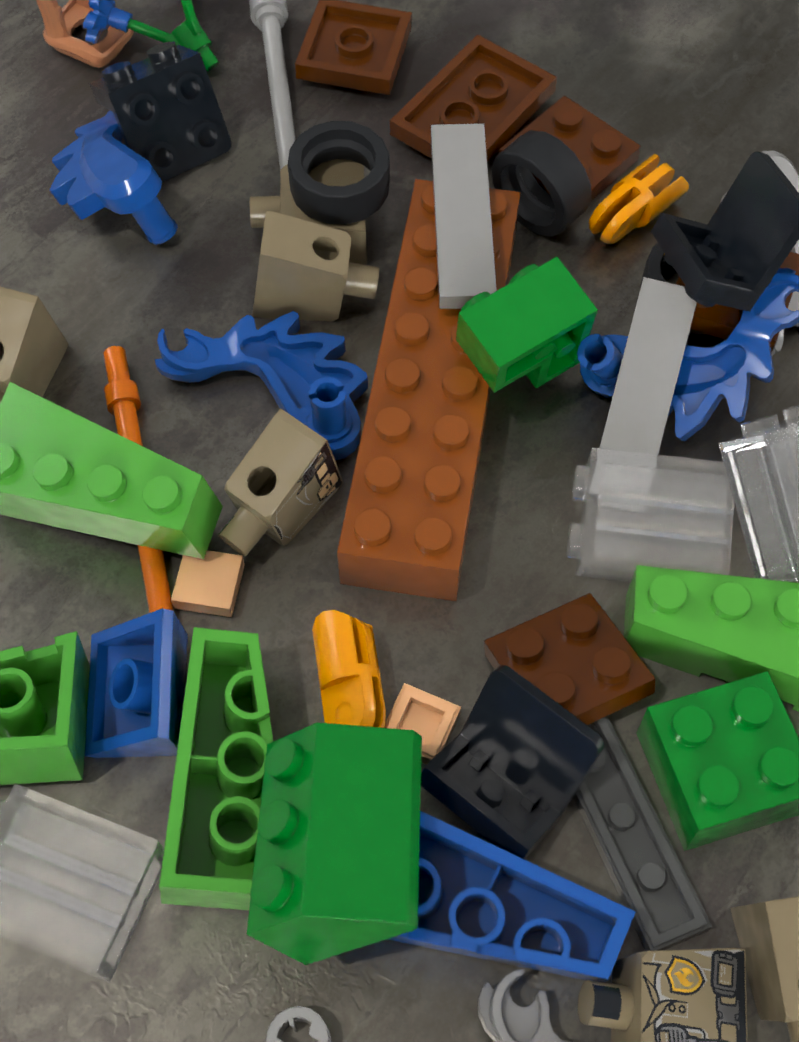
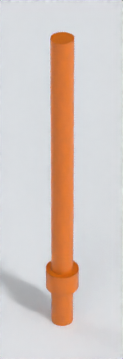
[103,346,174,613]

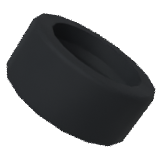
[287,121,390,225]
[491,130,591,237]

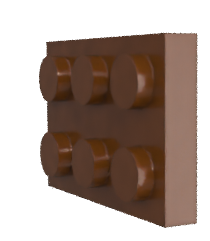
[390,34,557,162]

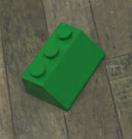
[246,722,422,965]

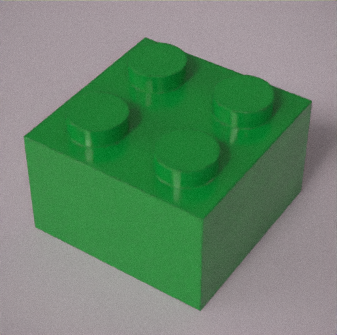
[636,671,799,851]

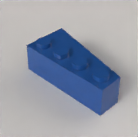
[388,811,636,982]

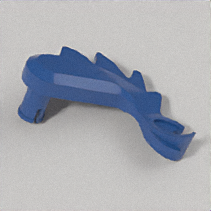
[49,110,178,245]
[577,268,799,442]
[154,311,368,461]

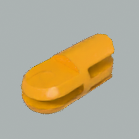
[589,154,689,244]
[312,610,386,728]

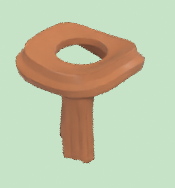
[36,0,134,68]

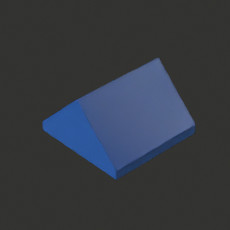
[85,608,188,758]

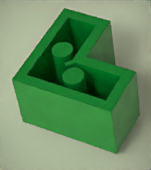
[456,257,598,393]

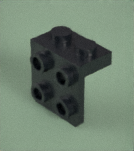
[89,41,232,182]
[651,151,799,312]
[421,665,604,860]

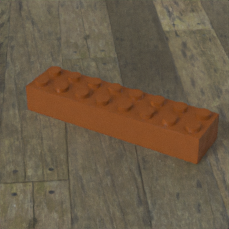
[337,179,520,601]

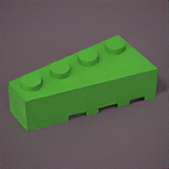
[0,382,223,559]
[624,565,799,712]
[159,627,274,911]
[0,631,90,785]

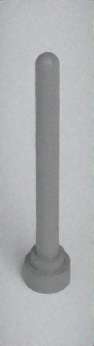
[249,0,296,170]

